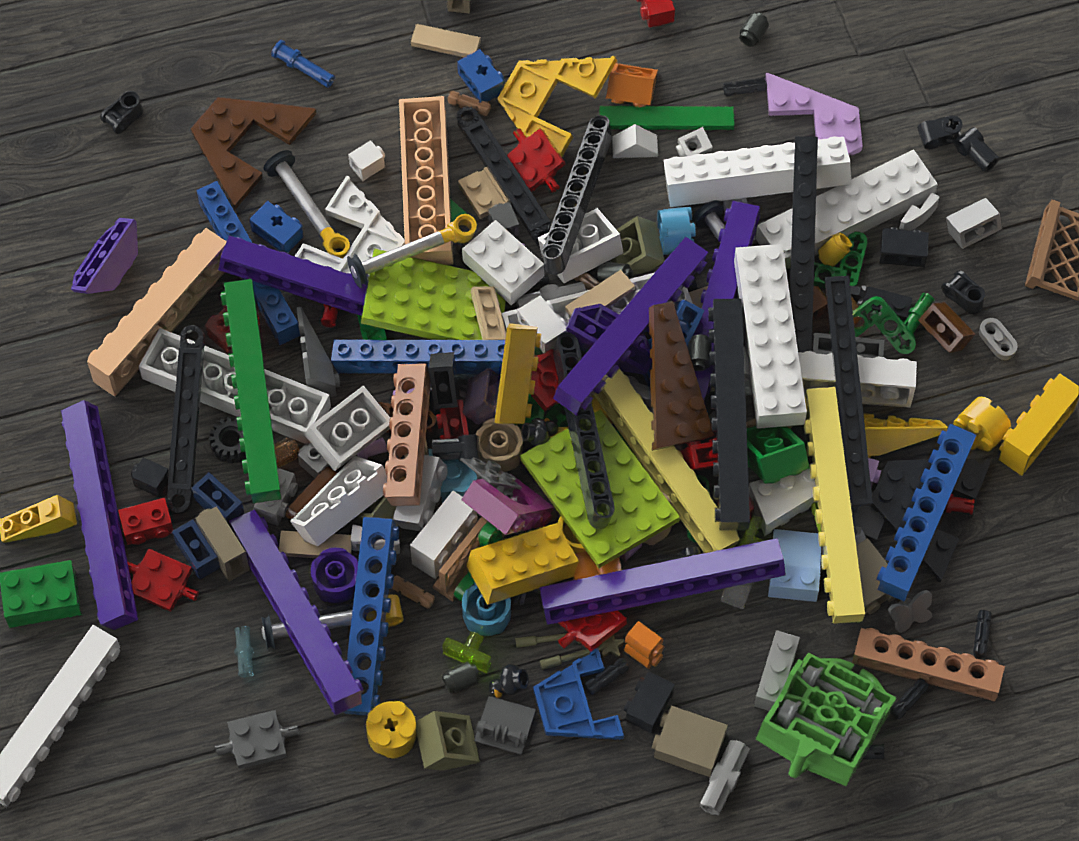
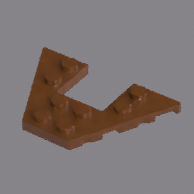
[191,97,317,209]

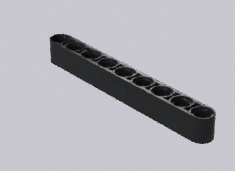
[542,115,612,275]
[553,332,615,529]

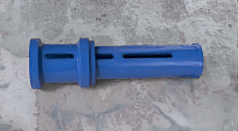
[271,40,335,88]

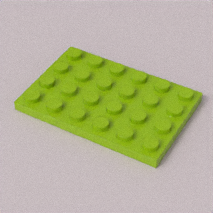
[361,249,506,340]
[520,409,680,568]

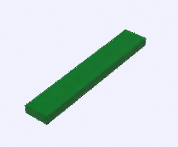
[599,106,734,130]

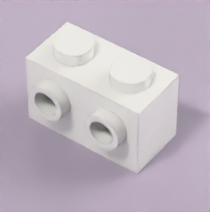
[517,295,567,353]

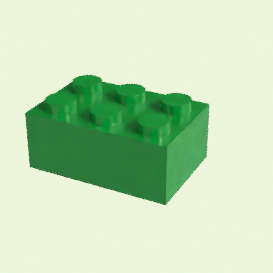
[746,425,810,484]
[0,560,81,628]

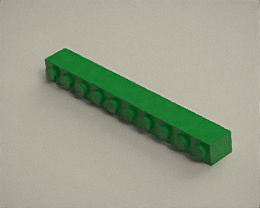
[221,279,282,504]

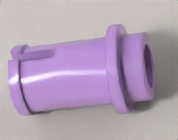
[357,438,387,460]

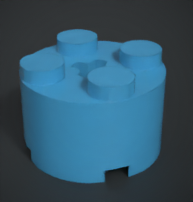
[657,207,696,255]
[462,583,511,636]

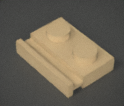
[458,167,509,219]

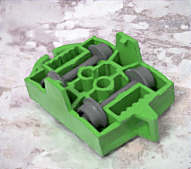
[756,653,896,786]

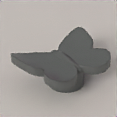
[888,590,932,633]

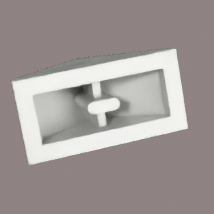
[612,124,658,158]

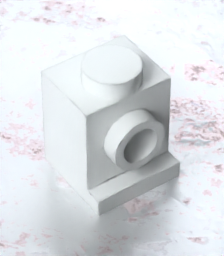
[676,127,712,157]

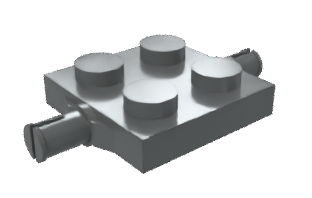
[215,710,299,770]

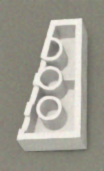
[290,456,387,546]
[749,463,818,536]

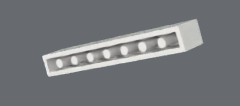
[0,625,120,807]

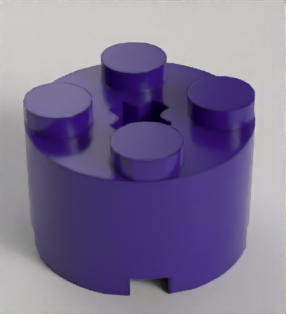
[311,547,358,603]

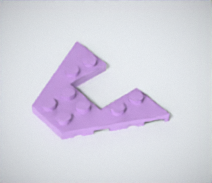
[766,73,863,155]

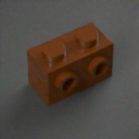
[918,302,976,353]

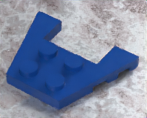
[533,648,624,740]

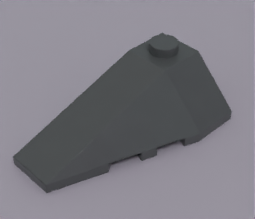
[297,307,340,397]

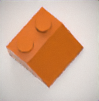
[606,63,658,107]

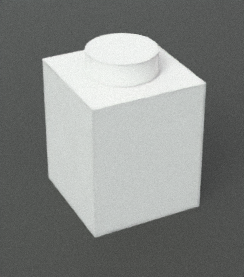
[349,140,385,181]

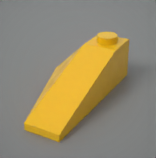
[863,414,948,458]

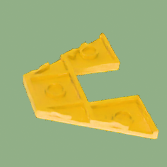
[497,56,617,157]

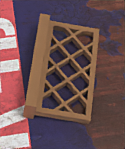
[1025,200,1079,301]
[433,517,505,602]

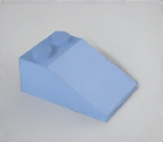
[768,529,821,602]

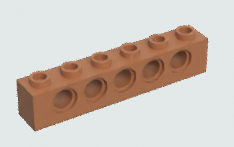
[383,364,431,506]
[852,628,1005,701]

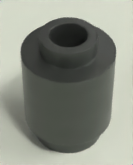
[739,13,769,47]
[597,262,633,282]
[688,335,712,371]
[442,661,480,693]

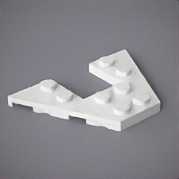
[295,176,405,279]

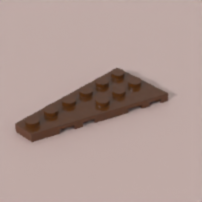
[649,301,714,451]

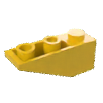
[0,495,77,543]

